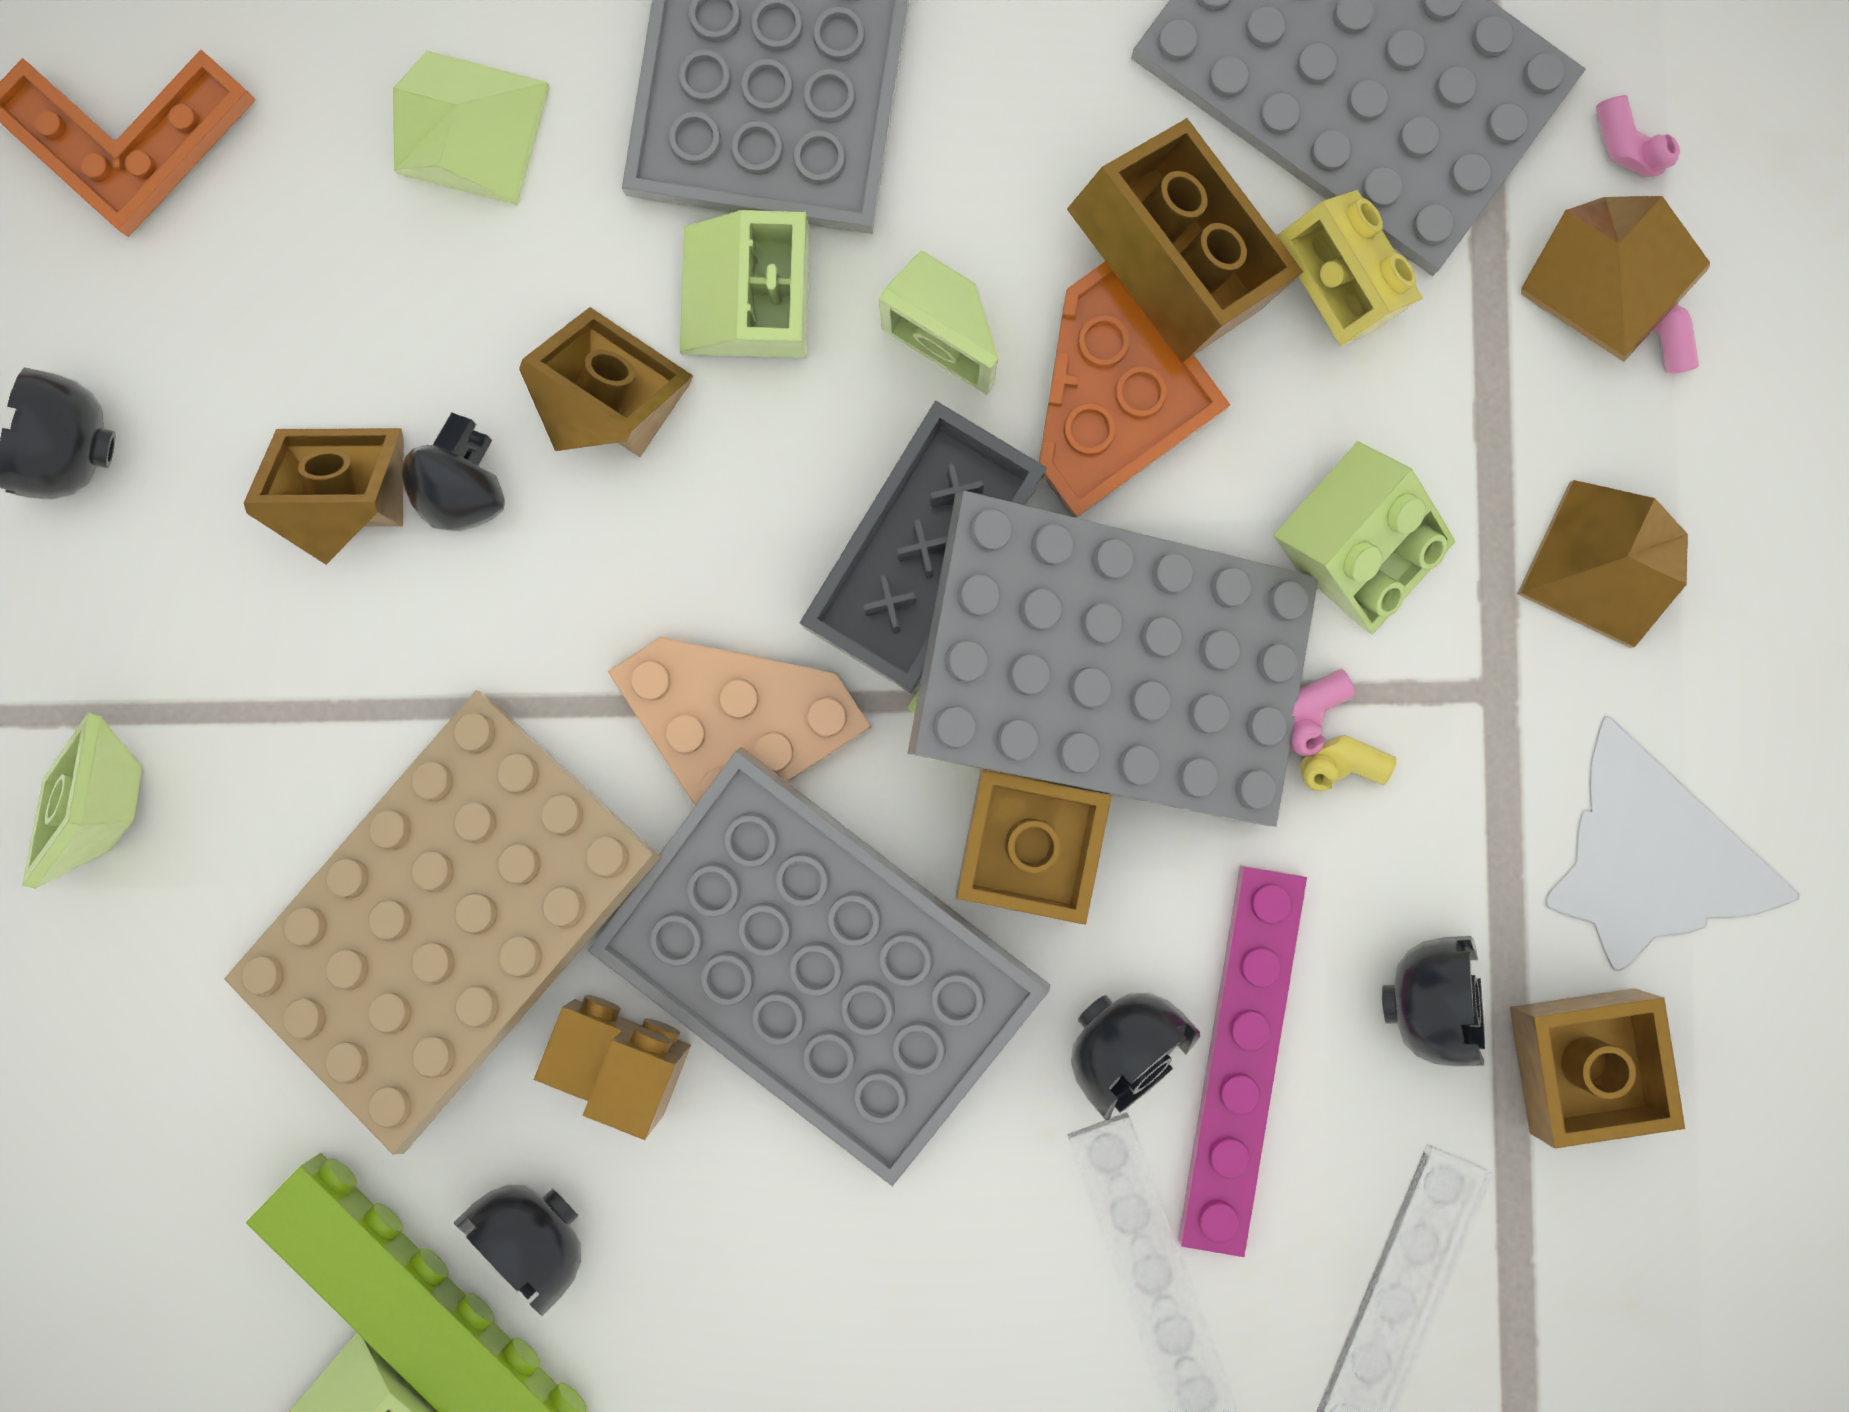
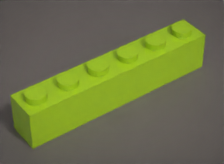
[246,1153,587,1412]

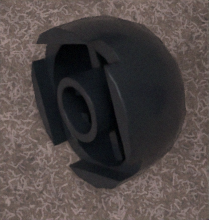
[0,367,116,499]
[1382,936,1485,1067]
[1071,993,1200,1120]
[453,1185,581,1316]

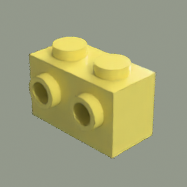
[1277,190,1423,346]

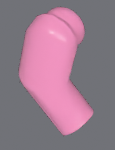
[1596,95,1680,177]
[1653,303,1699,374]
[1290,668,1356,756]

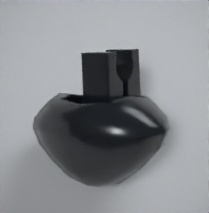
[402,412,505,531]

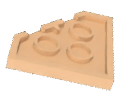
[608,637,872,805]

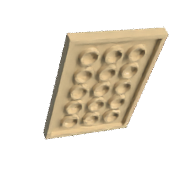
[224,690,661,1155]

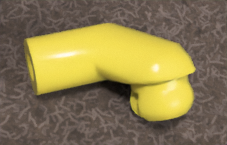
[1300,735,1397,792]

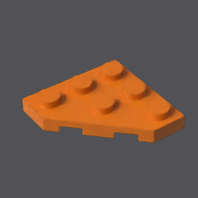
[1039,261,1230,518]

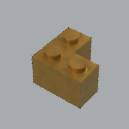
[533,995,691,1140]

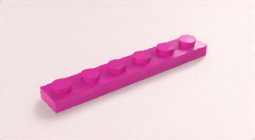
[1178,865,1307,1257]

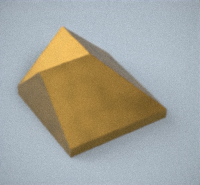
[1521,196,1710,362]
[519,307,693,457]
[243,428,404,565]
[1517,480,1688,648]

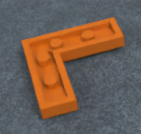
[0,49,256,237]

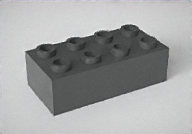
[799,400,1047,694]

